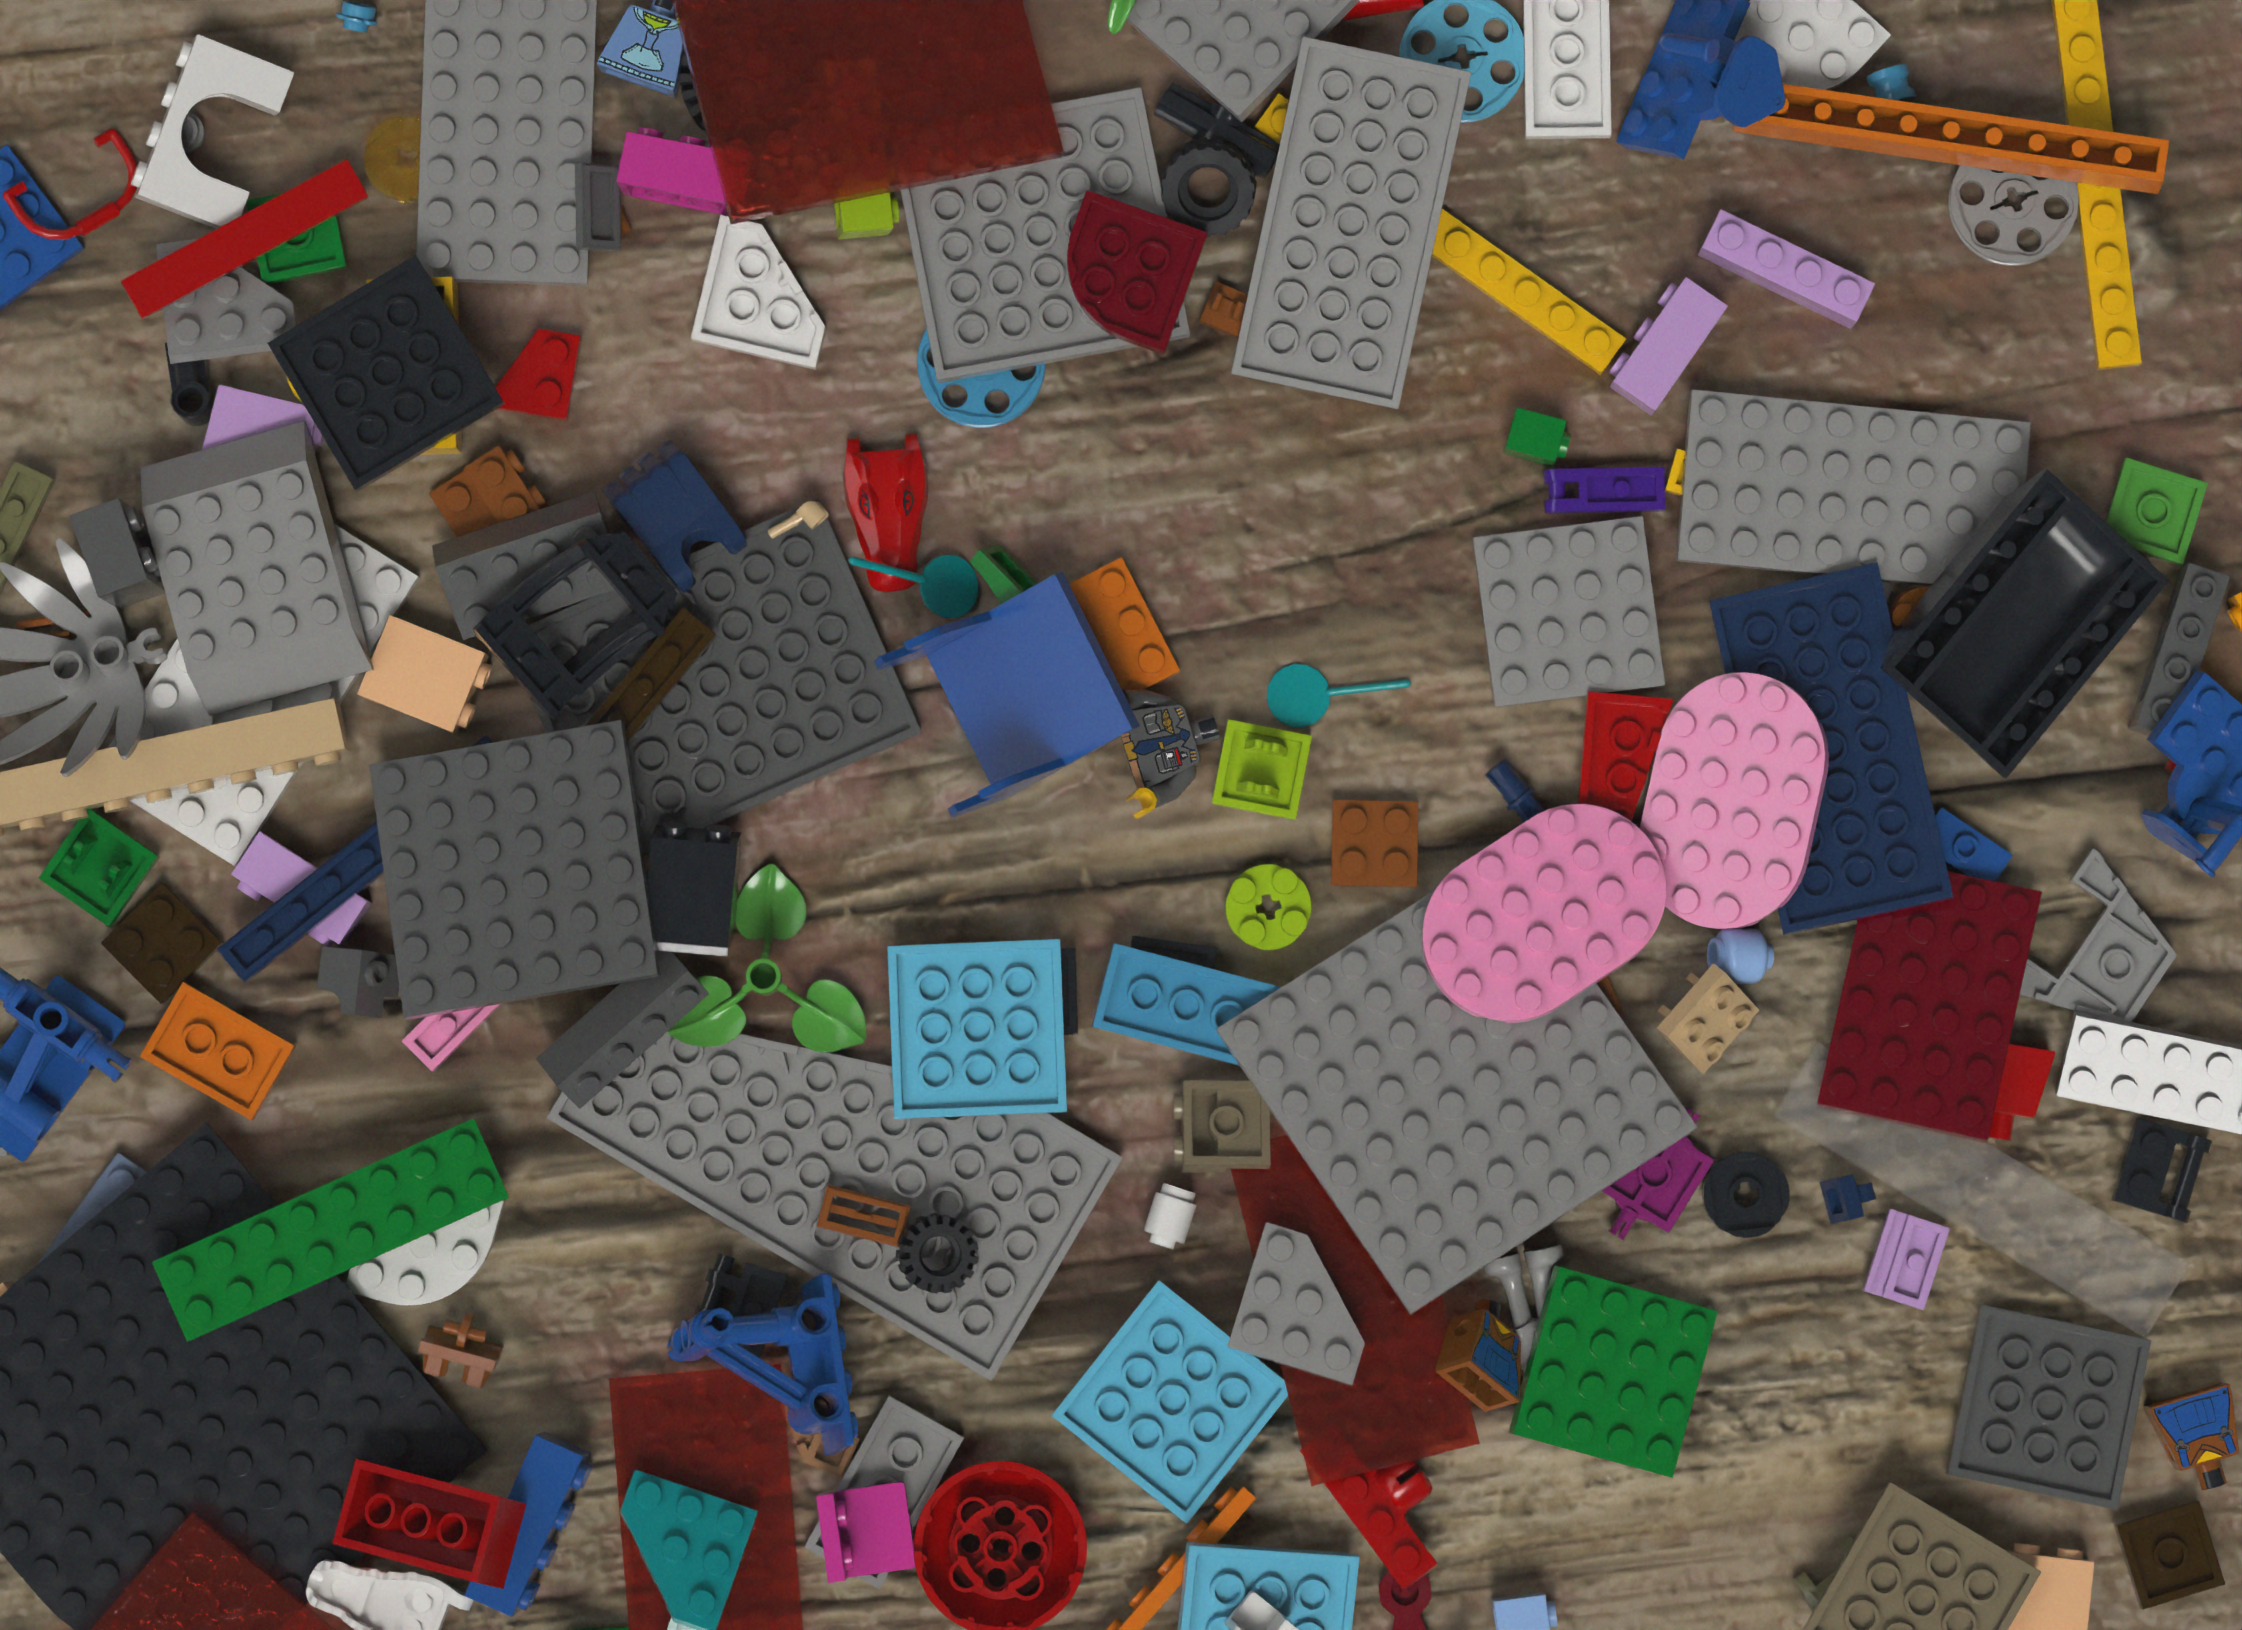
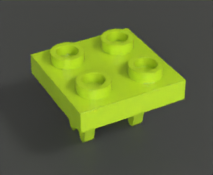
[1211,719,1312,821]

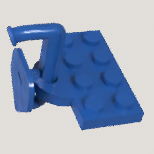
[1616,0,1785,160]
[2141,670,2242,877]

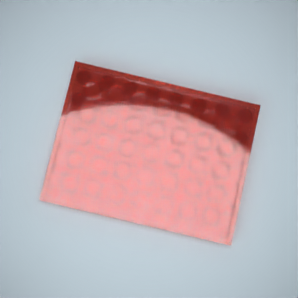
[671,0,1064,225]

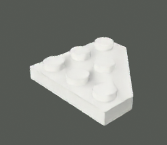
[691,215,826,370]

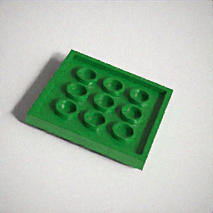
[1508,1265,1718,1478]

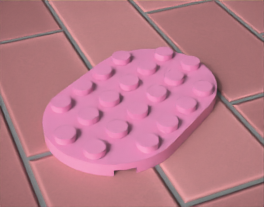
[1640,672,1829,929]
[1422,804,1666,1023]

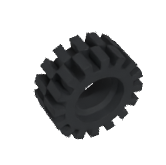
[896,1213,979,1294]

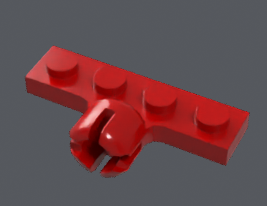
[1300,1425,1439,1591]

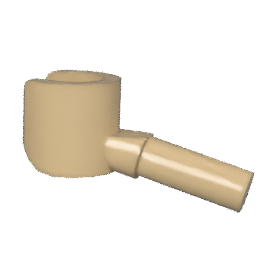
[767,501,829,539]

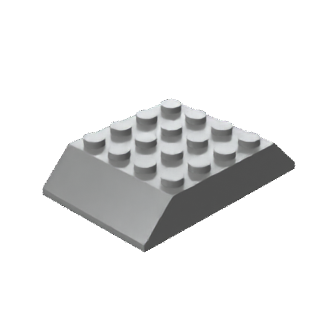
[141,421,374,716]

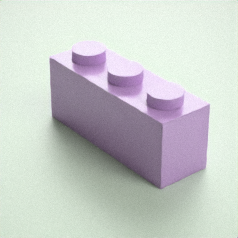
[1609,277,1728,416]
[231,831,372,947]

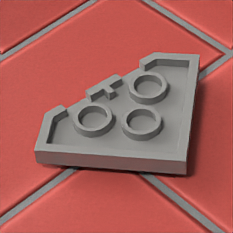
[156,239,296,364]
[1228,1222,1365,1386]

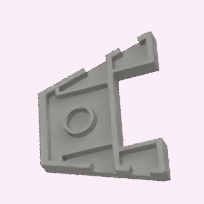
[2020,848,2177,1022]

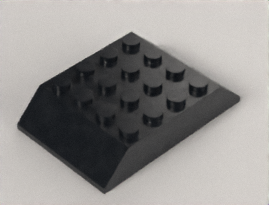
[1880,469,2170,779]

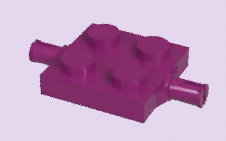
[1601,1107,1714,1241]

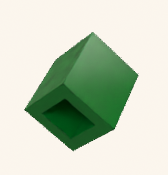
[1503,407,1571,467]

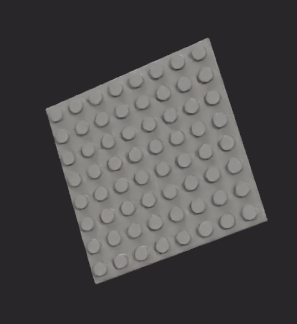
[1216,891,1698,1315]

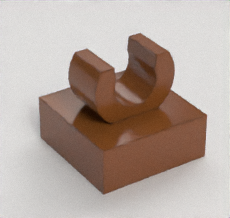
[1199,282,1248,339]

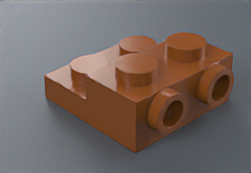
[429,445,549,537]

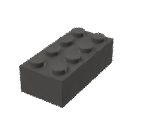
[432,491,615,640]

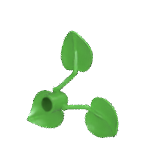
[667,864,867,1053]

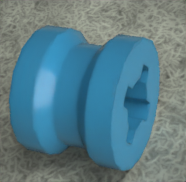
[1866,64,1917,102]

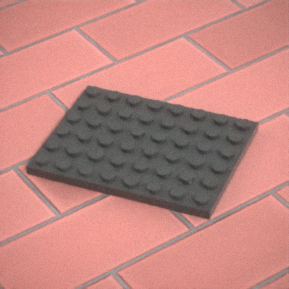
[529,498,922,856]

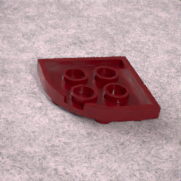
[1067,190,1208,355]

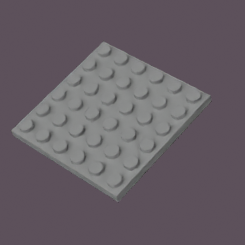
[890,87,1190,384]

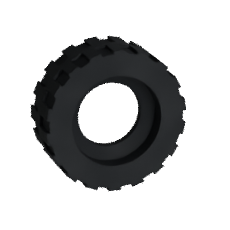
[1161,137,1257,237]

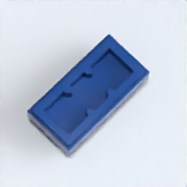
[1935,807,2013,881]

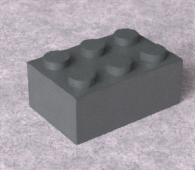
[69,498,165,609]

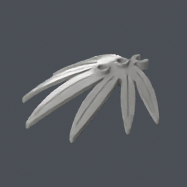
[0,538,168,777]

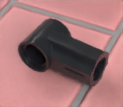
[165,343,214,426]

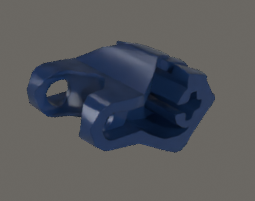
[602,440,748,593]

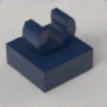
[1819,1174,1876,1224]

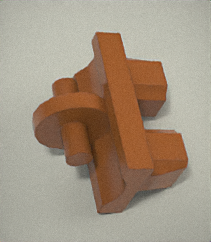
[418,1312,504,1388]

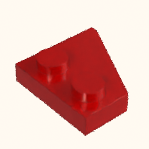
[496,328,582,421]

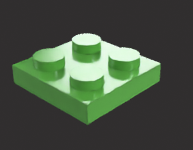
[2105,457,2208,566]

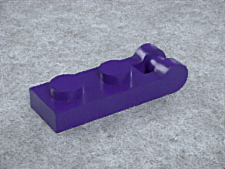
[1544,467,1665,514]

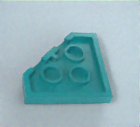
[620,1470,758,1630]

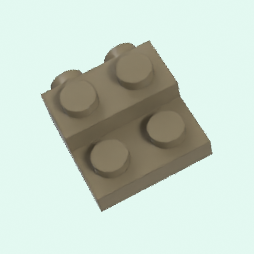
[1173,1080,1271,1173]

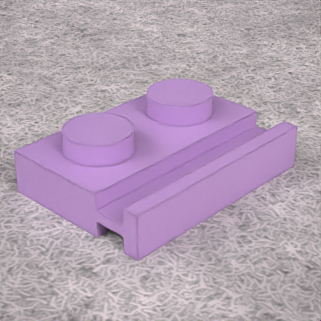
[1862,1209,1950,1310]

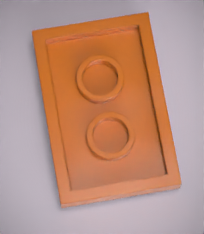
[1069,557,1180,690]
[140,982,296,1121]

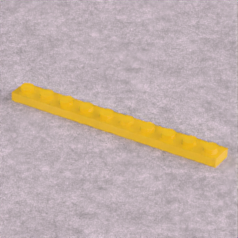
[2051,0,2142,370]
[1254,93,1626,376]

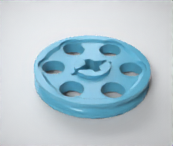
[1399,0,1525,123]

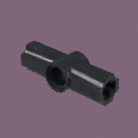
[1154,82,1280,179]

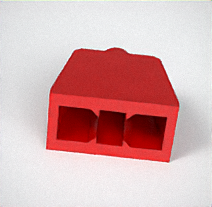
[1989,1044,2055,1141]

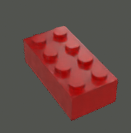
[332,1459,526,1589]

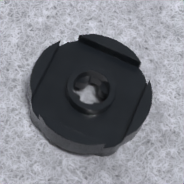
[1702,1151,1790,1238]

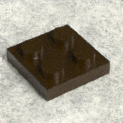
[101,882,224,1004]
[2114,1500,2225,1610]

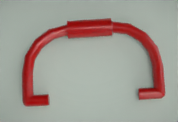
[3,128,137,240]

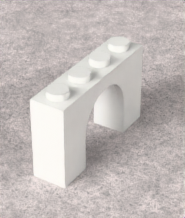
[131,34,294,229]

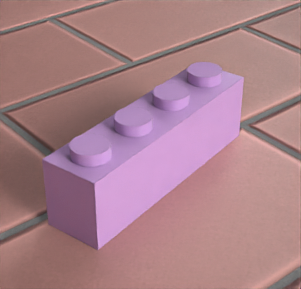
[1698,209,1875,329]

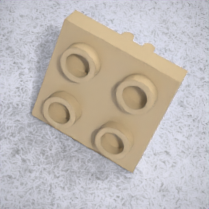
[1657,963,1759,1075]

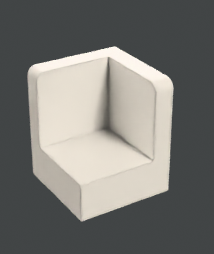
[1224,1591,1299,1630]

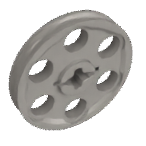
[1948,165,2079,266]

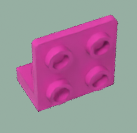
[816,1482,915,1583]

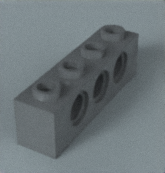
[2128,563,2230,736]

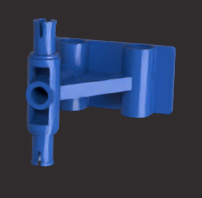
[0,967,132,1162]
[667,1273,858,1456]

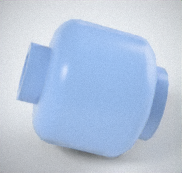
[1707,928,1774,984]

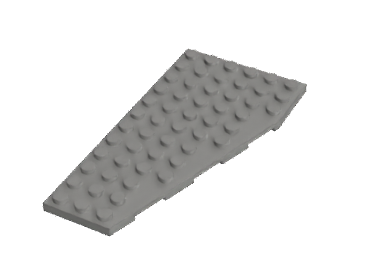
[547,1032,1123,1381]

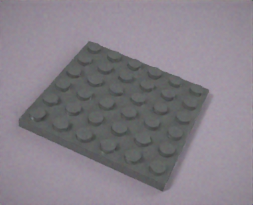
[369,720,661,1020]

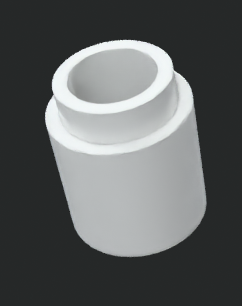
[1143,1183,1197,1249]

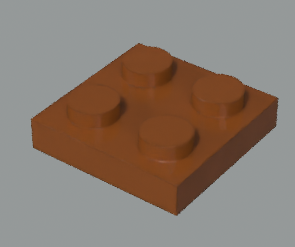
[1331,800,1419,888]

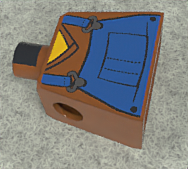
[1435,1299,1521,1412]
[2144,1382,2239,1490]

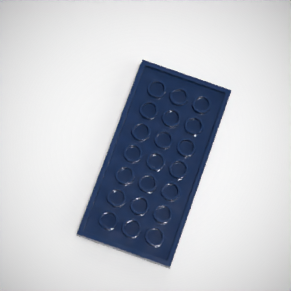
[1709,562,1953,936]

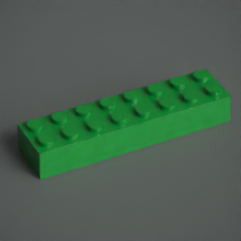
[152,1118,509,1342]

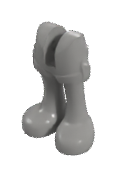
[1484,1244,1564,1371]

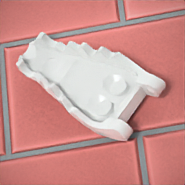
[306,1559,474,1630]

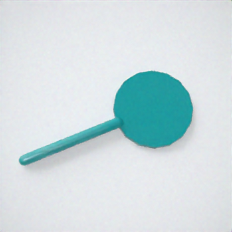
[848,555,978,618]
[1267,664,1411,728]

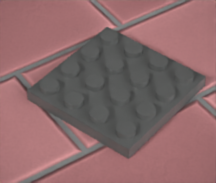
[1946,1304,2151,1510]

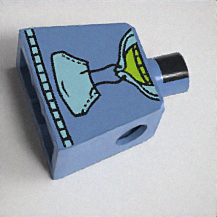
[597,0,689,98]

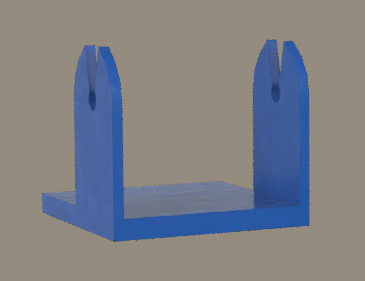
[874,572,1140,818]

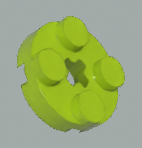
[1225,864,1311,951]

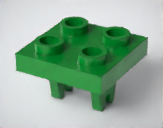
[38,809,160,927]

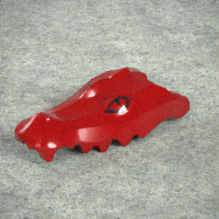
[843,433,928,593]

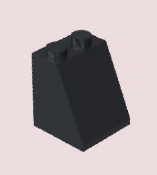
[647,821,741,956]

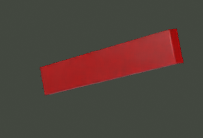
[121,159,368,320]

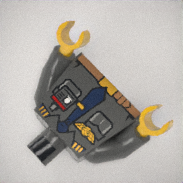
[1121,689,1220,819]

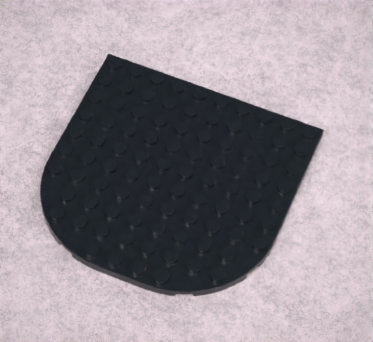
[0,1122,488,1630]

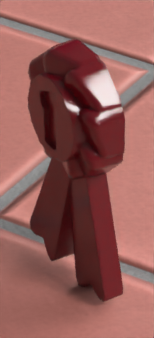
[1379,1570,1432,1630]

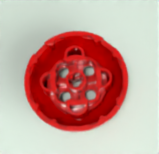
[913,1461,1087,1630]

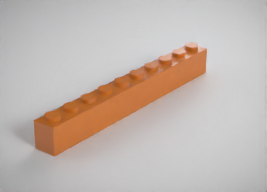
[1733,84,2170,194]

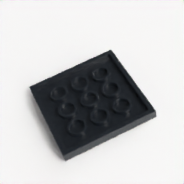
[267,255,505,492]

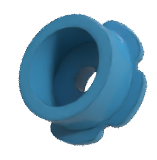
[336,1,378,32]

